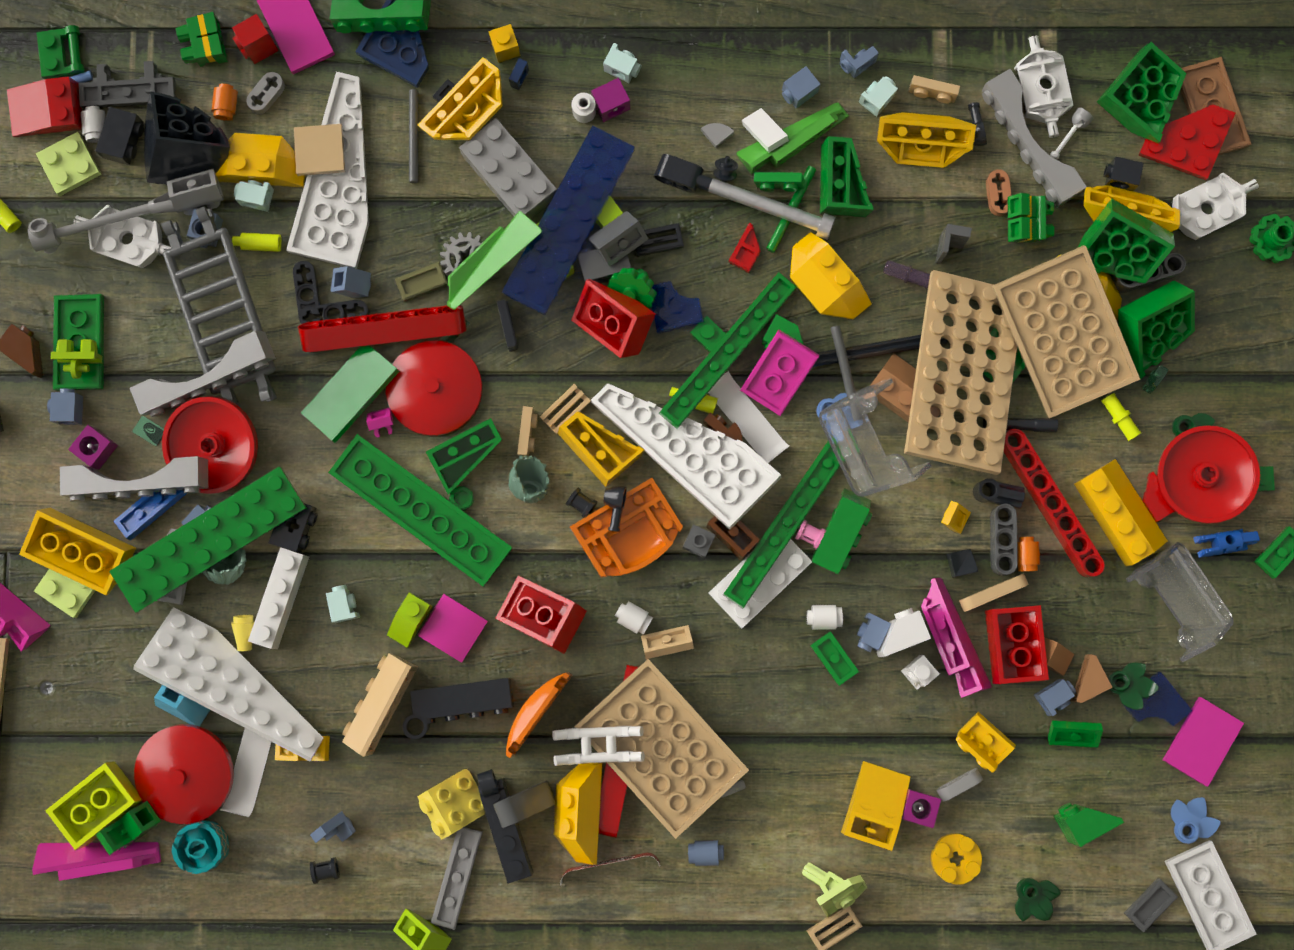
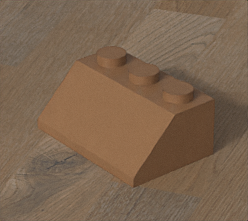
[866,353,944,431]

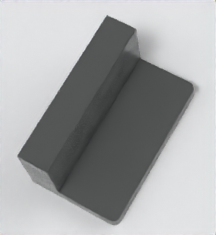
[589,211,648,267]
[935,224,972,264]

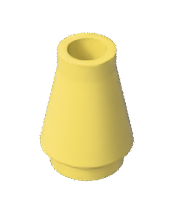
[231,615,255,651]

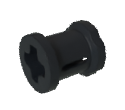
[566,487,598,518]
[310,857,340,884]

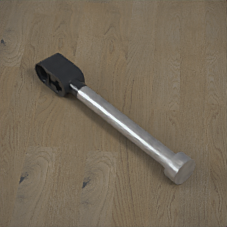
[653,154,836,240]

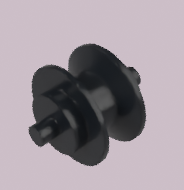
[713,156,738,183]

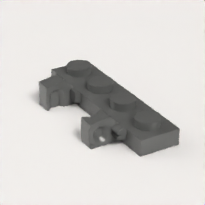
[79,61,176,109]

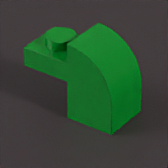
[96,801,161,856]

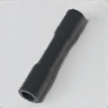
[983,418,1058,433]

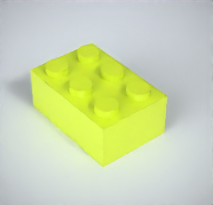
[45,761,142,850]

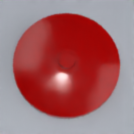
[386,340,482,436]
[162,396,258,494]
[1157,426,1260,524]
[134,724,234,824]

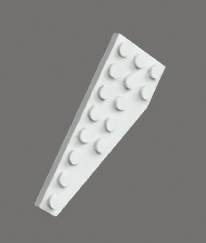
[286,72,369,269]
[591,384,781,529]
[133,607,323,761]

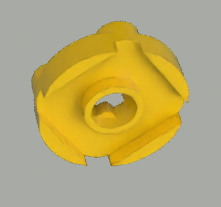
[931,833,982,885]

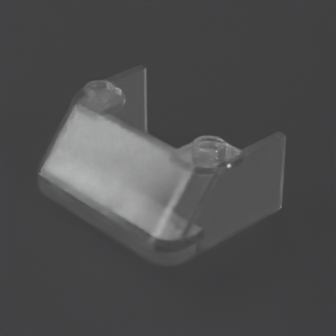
[819,378,932,497]
[1126,542,1234,663]

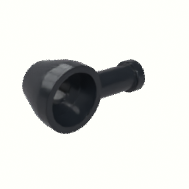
[968,102,987,146]
[603,486,627,532]

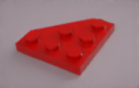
[1139,104,1236,180]

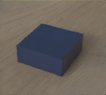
[509,58,529,90]

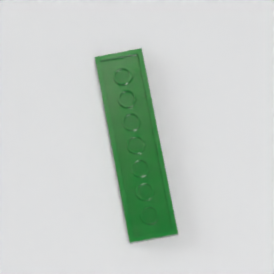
[328,434,513,587]
[109,466,307,613]

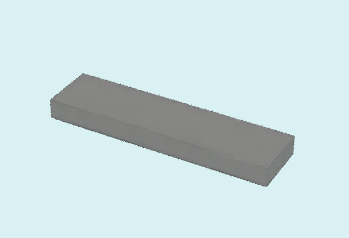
[431,827,483,930]

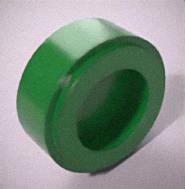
[449,486,474,511]

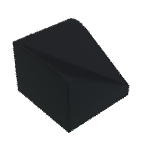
[946,549,978,578]

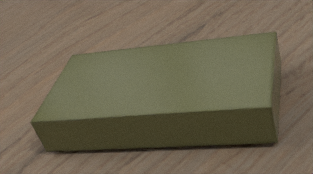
[395,262,448,302]

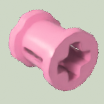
[795,520,826,549]

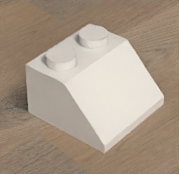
[876,608,931,657]

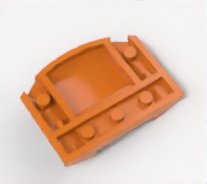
[570,478,683,577]
[506,672,572,758]

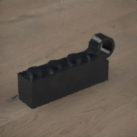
[403,678,514,739]
[477,769,534,884]

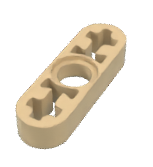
[959,573,1029,612]

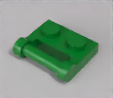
[36,25,84,79]

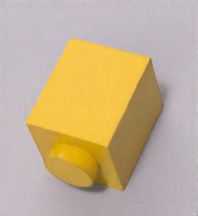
[488,24,521,63]

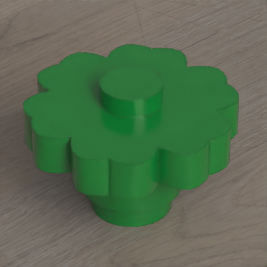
[1249,214,1294,263]
[608,268,657,308]

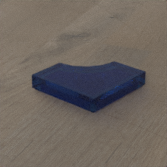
[652,281,705,334]
[1124,672,1192,726]

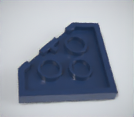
[355,0,429,88]

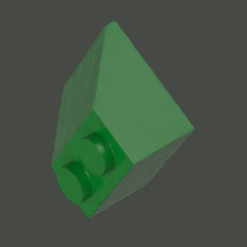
[1054,803,1124,847]

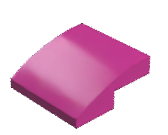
[418,594,488,663]

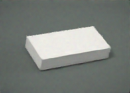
[742,108,788,153]

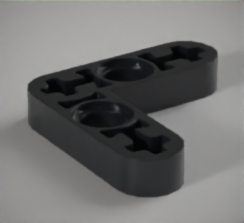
[293,261,369,324]

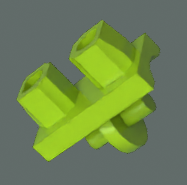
[51,339,102,379]

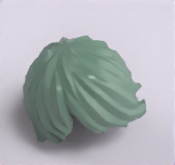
[508,455,550,504]
[203,548,247,585]

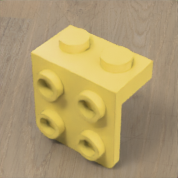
[417,769,485,840]

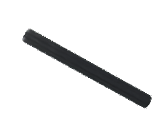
[813,335,948,367]

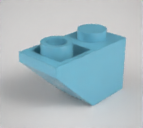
[154,685,210,727]

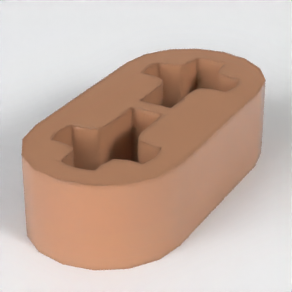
[986,170,1012,216]

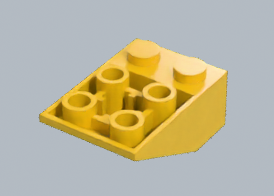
[841,761,910,851]

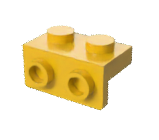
[956,712,1016,773]

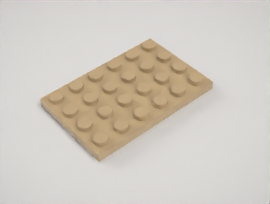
[992,245,1140,418]
[574,659,749,839]

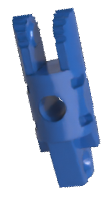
[1193,529,1260,558]

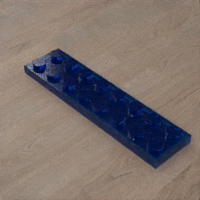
[502,125,635,315]

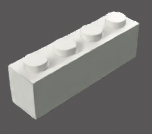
[248,548,309,649]

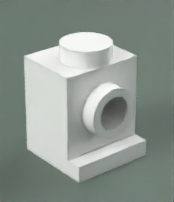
[901,655,939,690]

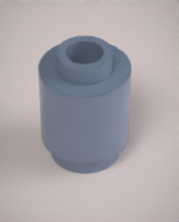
[688,840,724,866]

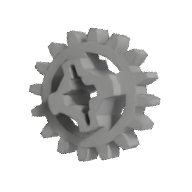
[440,232,483,276]

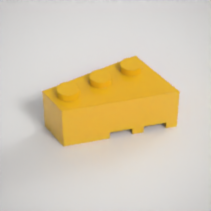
[558,411,644,487]

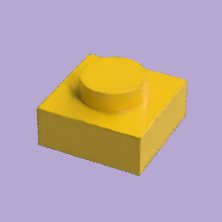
[941,501,971,534]

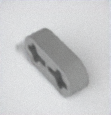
[246,72,285,114]
[936,768,983,802]

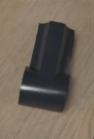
[973,478,1025,509]

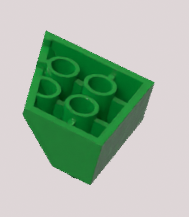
[1097,42,1186,143]
[1078,198,1175,283]
[1118,280,1195,380]

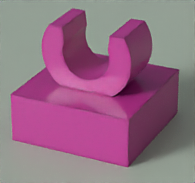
[366,407,393,438]

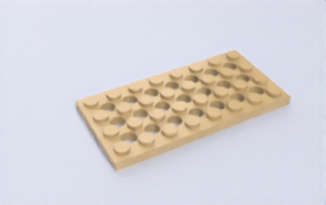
[904,270,1017,475]

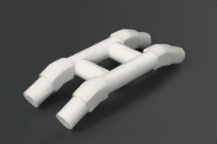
[552,726,645,766]

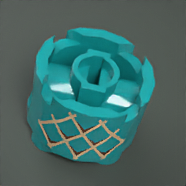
[172,820,229,874]

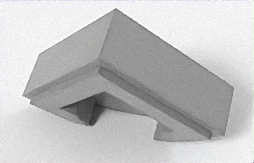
[701,123,734,148]

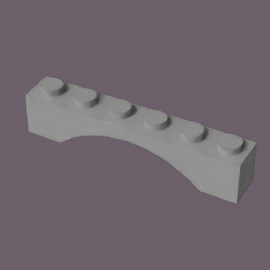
[982,69,1087,208]
[130,331,276,417]
[60,456,208,502]

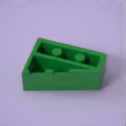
[820,136,874,217]
[426,418,502,495]
[812,488,873,574]

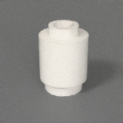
[572,93,596,123]
[80,106,106,143]
[615,601,653,634]
[807,605,843,630]

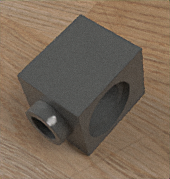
[683,524,715,559]

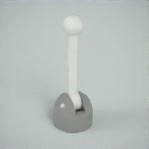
[1050,108,1094,160]

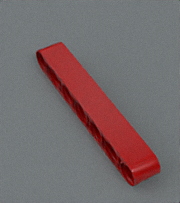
[298,305,467,352]
[1003,429,1105,578]
[598,665,638,838]

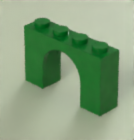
[330,0,431,33]

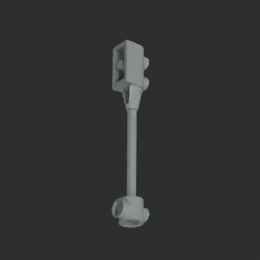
[28,169,224,254]

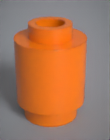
[211,84,238,121]
[1017,537,1040,572]

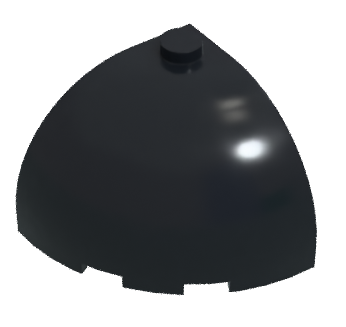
[144,91,230,185]

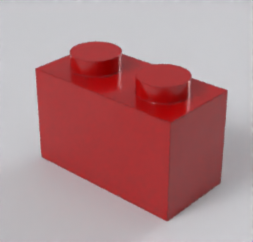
[232,14,279,64]

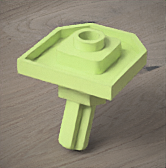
[802,863,867,917]

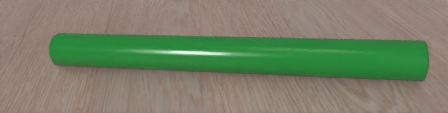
[766,166,816,253]

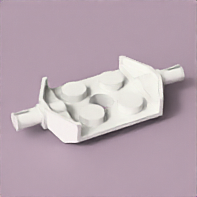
[1014,35,1073,138]
[1172,173,1259,240]
[74,205,171,268]

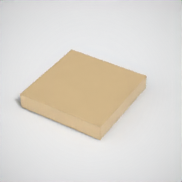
[294,124,345,176]

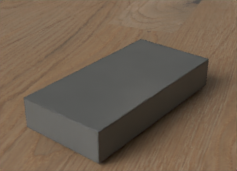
[1124,878,1178,932]

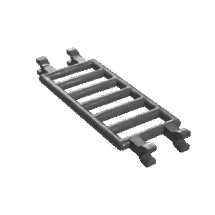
[161,207,277,409]

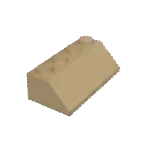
[342,653,418,757]

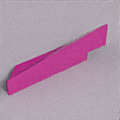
[921,578,992,698]
[0,583,50,651]
[32,842,161,881]

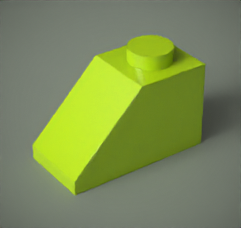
[387,593,433,648]
[393,908,452,950]

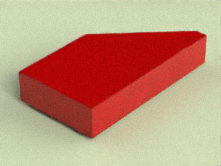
[728,223,761,273]
[1142,471,1174,522]

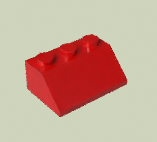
[985,605,1049,684]

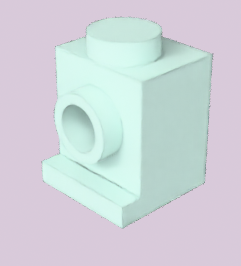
[603,43,641,83]
[859,77,898,117]
[234,180,274,212]
[326,585,360,623]

